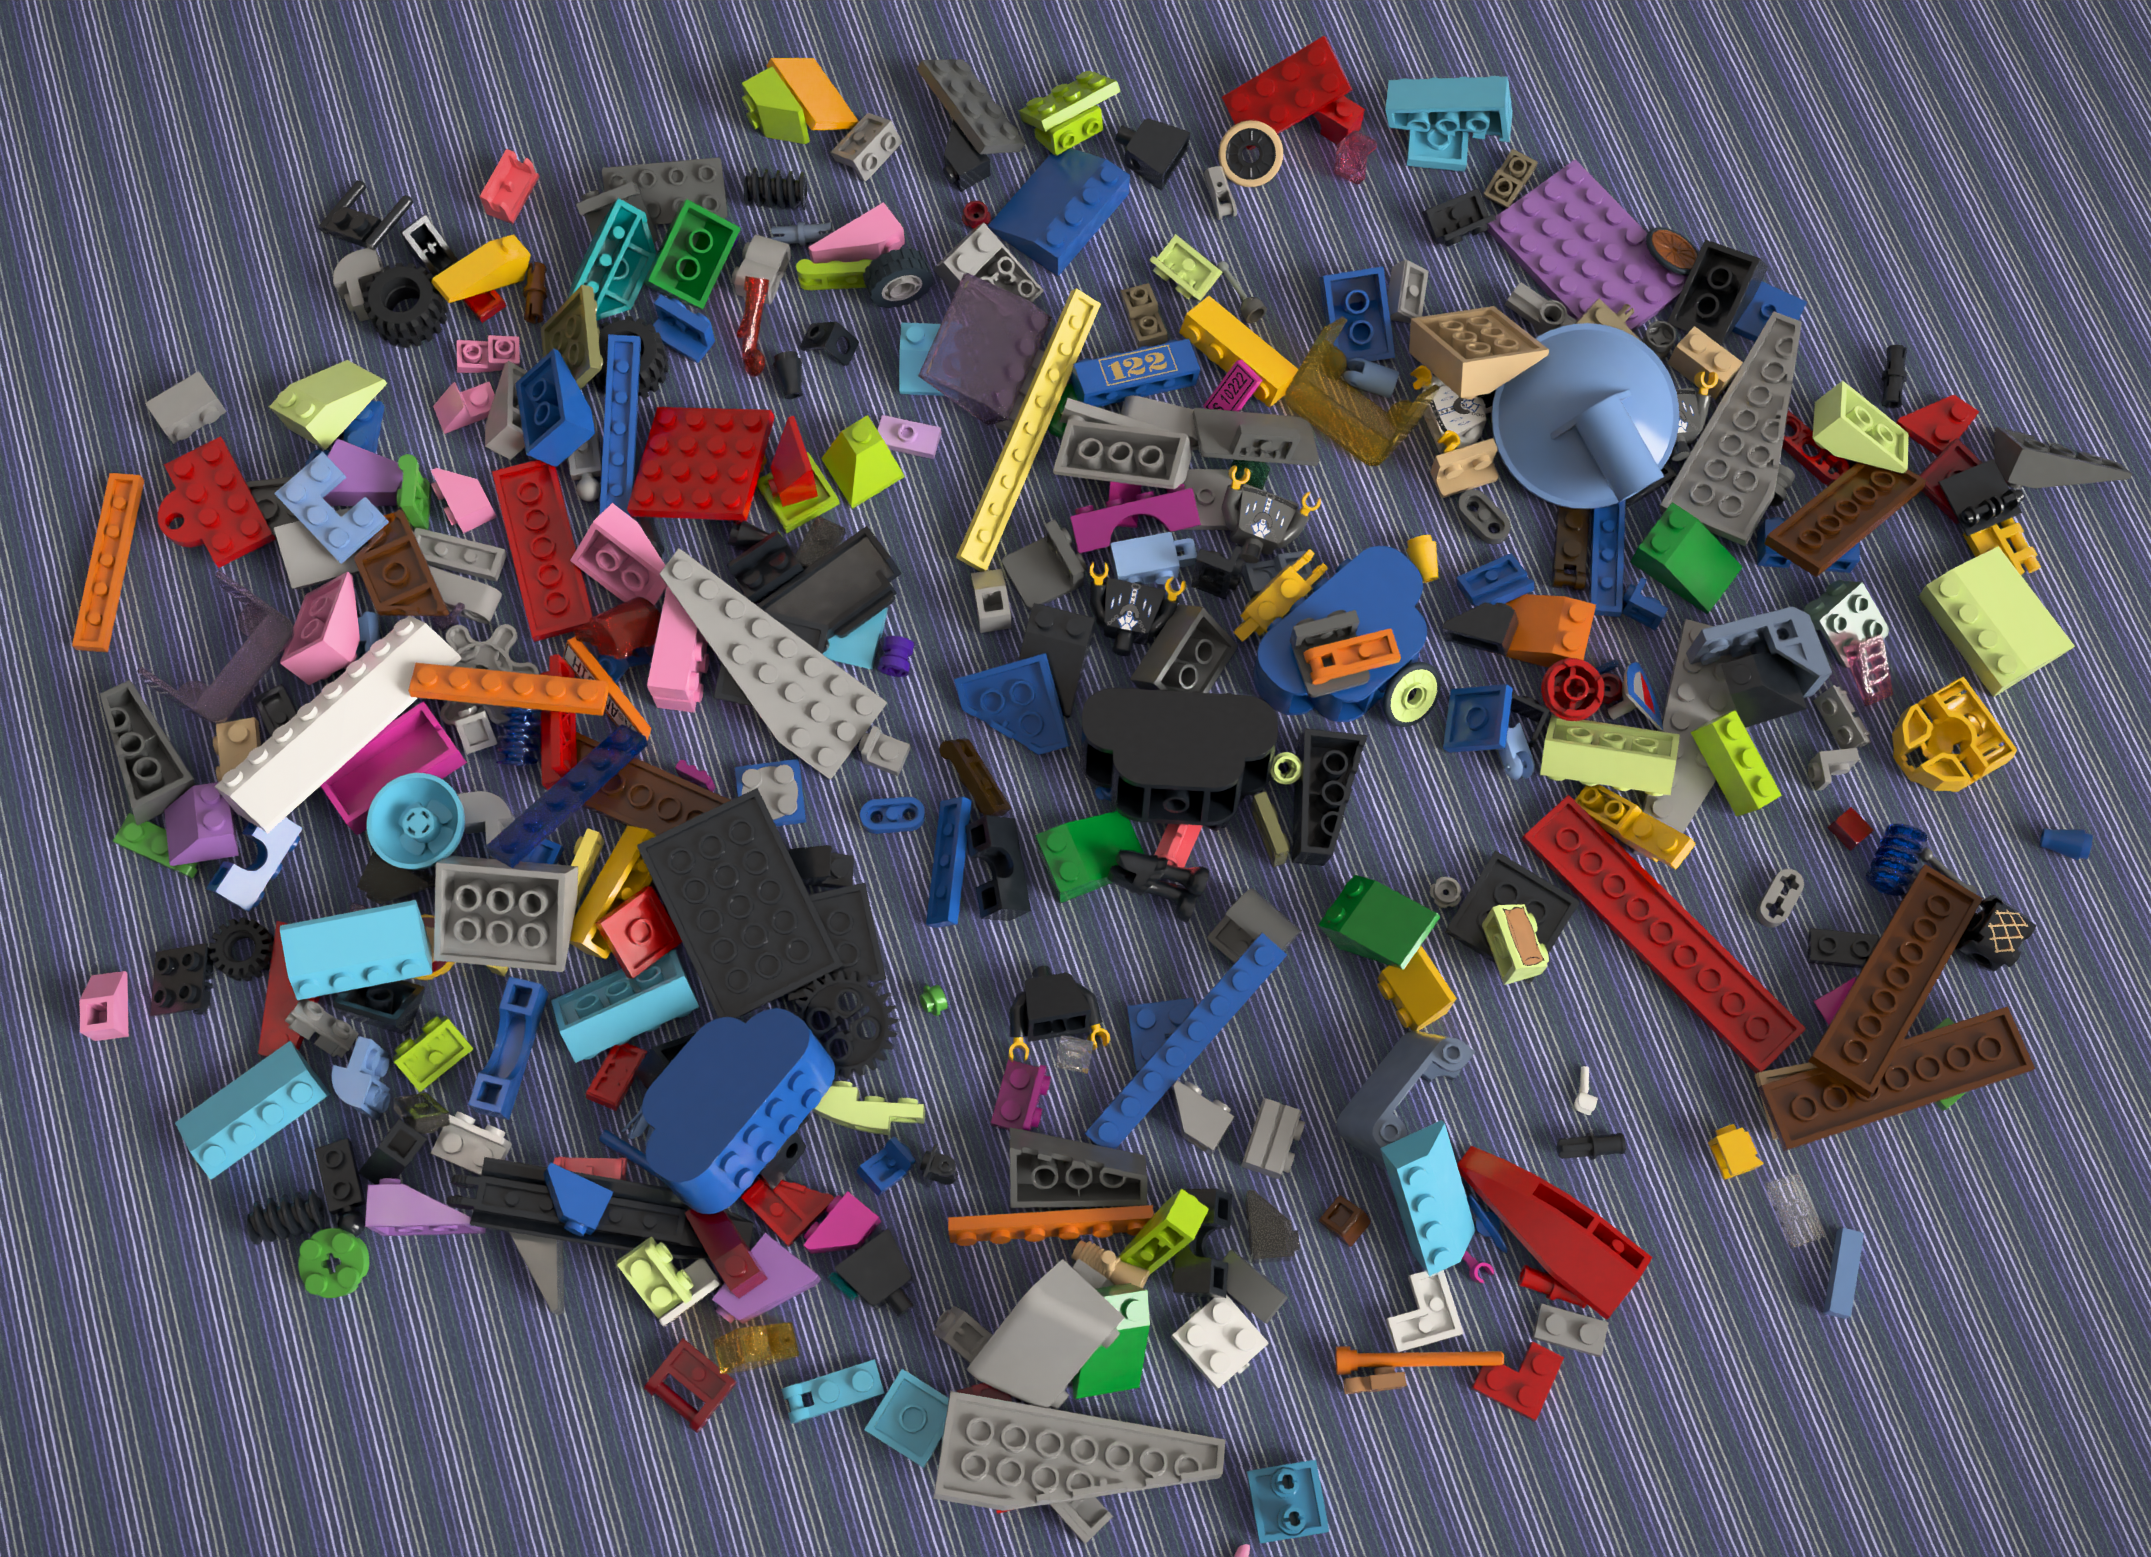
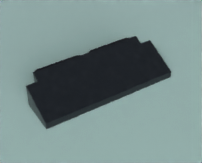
[757,526,902,653]

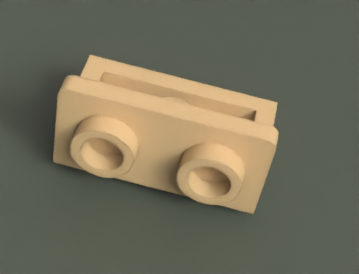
[213,717,261,782]

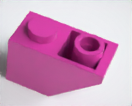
[803,1191,881,1254]

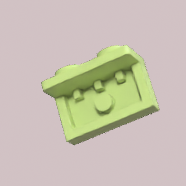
[1150,234,1223,301]

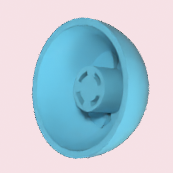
[367,773,465,870]

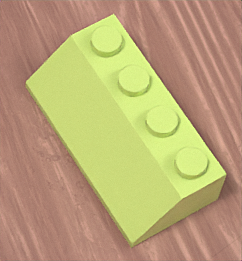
[1540,715,1680,796]

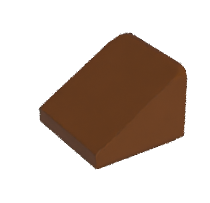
[1319,1194,1371,1247]

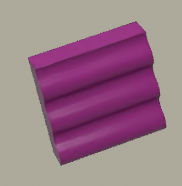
[675,760,716,792]

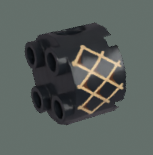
[1955,895,2036,972]

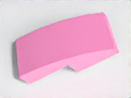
[456,335,520,373]

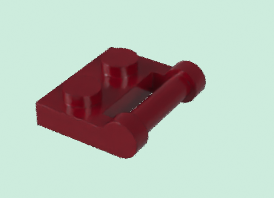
[643,1338,737,1433]

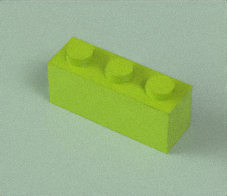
[1690,710,1782,817]

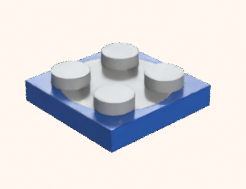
[735,759,807,827]

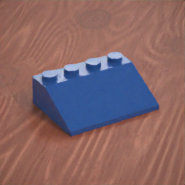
[987,148,1130,276]

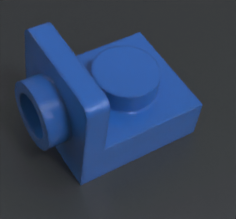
[1622,577,1668,631]

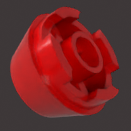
[1541,658,1605,721]

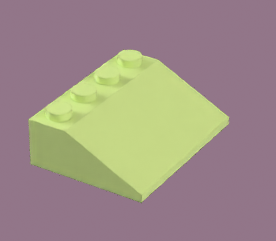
[1918,546,2075,697]

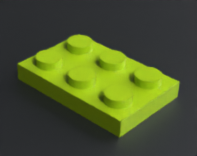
[1019,71,1121,132]

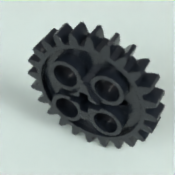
[793,970,900,1079]

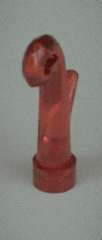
[736,276,769,377]

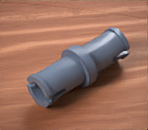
[771,222,833,246]

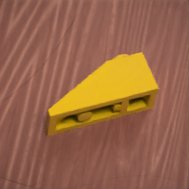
[431,234,531,303]

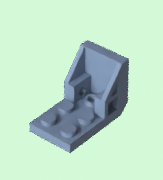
[1686,606,1832,698]

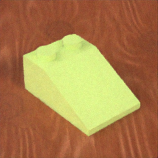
[269,360,387,450]
[1813,380,1908,473]

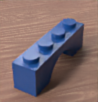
[468,976,549,1120]

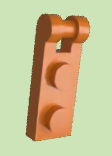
[1303,628,1401,685]

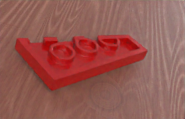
[258,921,320,1057]

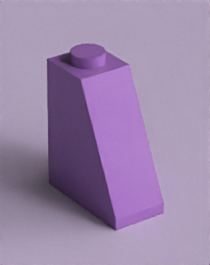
[323,439,403,506]
[712,1233,821,1324]

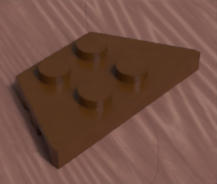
[354,509,450,616]

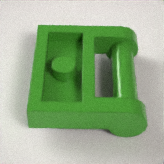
[397,454,432,530]

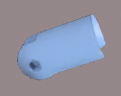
[1497,723,1535,780]

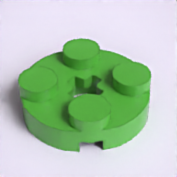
[298,1228,369,1298]

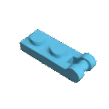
[782,1359,885,1424]

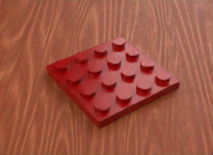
[627,407,775,521]

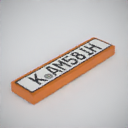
[563,636,651,751]

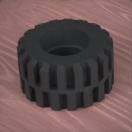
[363,263,448,348]
[594,316,669,399]

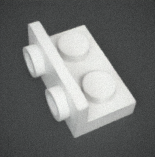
[431,1111,512,1176]

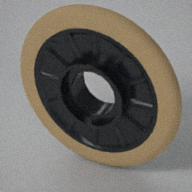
[1218,120,1283,187]

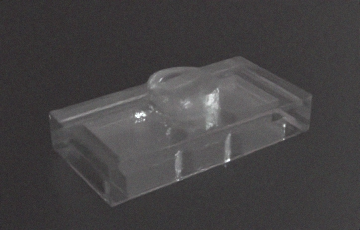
[1764,1173,1825,1249]

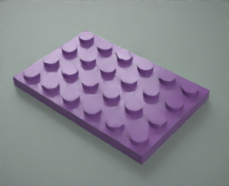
[1487,159,1689,332]

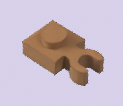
[1343,1367,1407,1394]

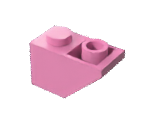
[431,468,497,533]
[80,971,129,1041]

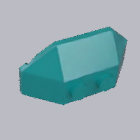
[567,198,656,321]

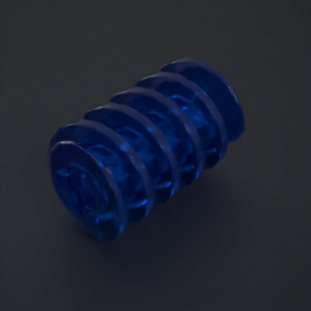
[495,707,543,766]
[1866,823,1928,896]

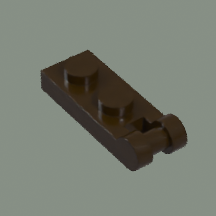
[1551,506,1590,591]
[939,738,1012,817]

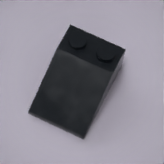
[1668,239,1768,345]
[1018,603,1095,717]

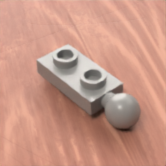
[568,415,602,502]

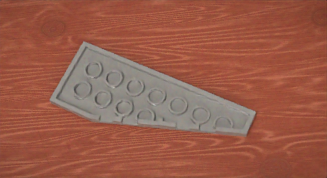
[1660,311,1802,546]
[660,548,887,780]
[1633,619,1770,861]
[933,1391,1226,1511]

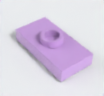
[878,415,942,459]

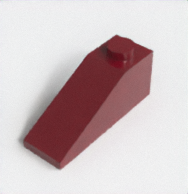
[685,1209,768,1299]

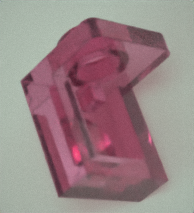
[1334,130,1377,185]

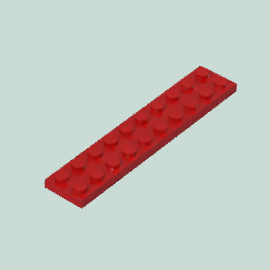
[1521,795,1806,1074]

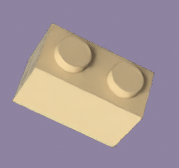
[1667,326,1743,400]

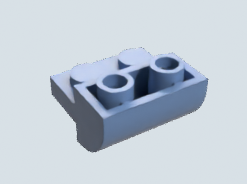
[332,1036,390,1120]

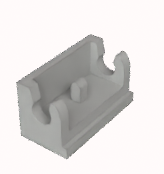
[1049,1497,1113,1544]

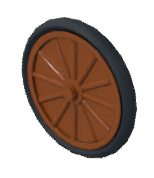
[1646,227,1699,276]

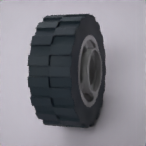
[863,248,934,308]

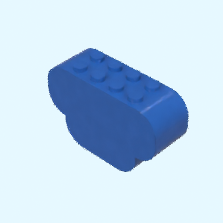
[1253,546,1427,722]
[642,1008,835,1214]

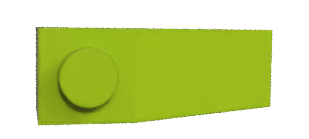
[1118,1188,1209,1275]

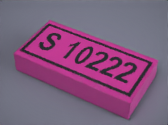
[1203,360,1263,411]

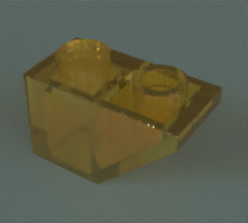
[713,1322,799,1374]

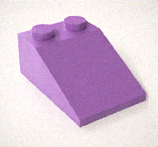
[365,1178,486,1236]

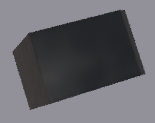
[400,214,459,277]

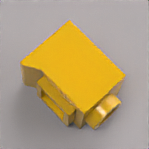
[1708,1124,1764,1180]

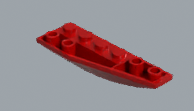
[1457,1146,1653,1320]

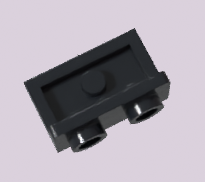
[1422,188,1496,247]

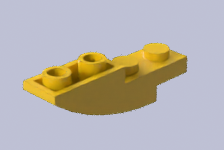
[1575,784,1696,870]

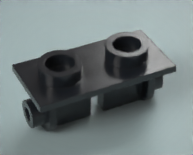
[920,1143,958,1188]

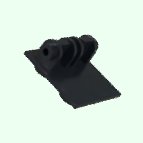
[1938,459,2024,536]
[150,943,214,1017]

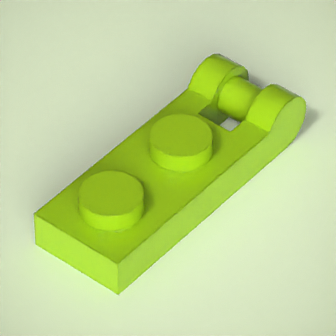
[796,259,872,290]

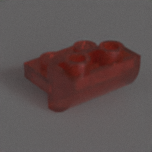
[573,596,661,659]

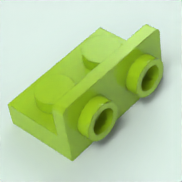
[1034,105,1103,156]
[393,1015,473,1092]

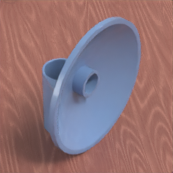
[1491,323,1679,509]

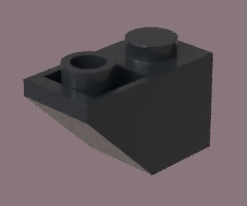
[358,1116,428,1185]

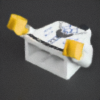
[1410,365,1494,453]

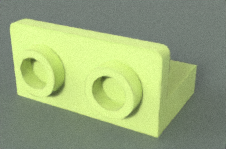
[617,1236,694,1318]

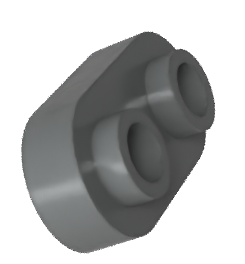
[1457,489,1511,545]

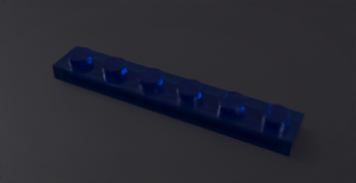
[486,724,648,868]

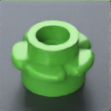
[919,984,948,1016]

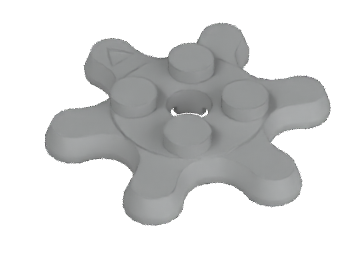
[440,624,539,725]

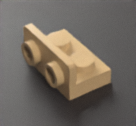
[1430,438,1499,498]

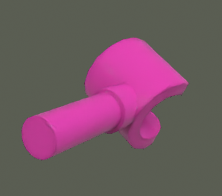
[1462,1251,1494,1283]

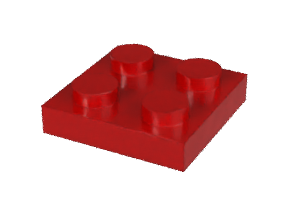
[595,886,682,978]

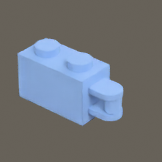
[1110,532,1197,585]

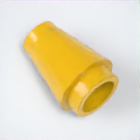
[1406,535,1439,583]

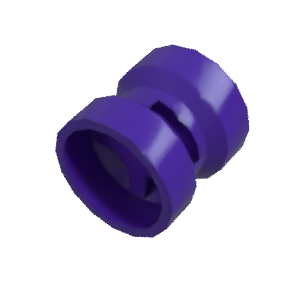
[878,636,915,677]

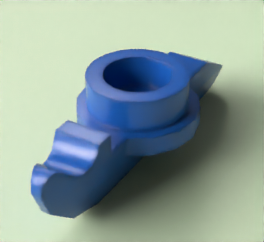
[1467,1194,1508,1253]

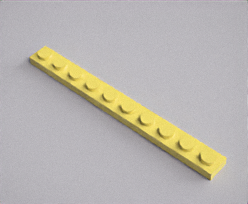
[956,288,1101,572]

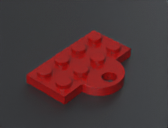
[157,436,276,568]

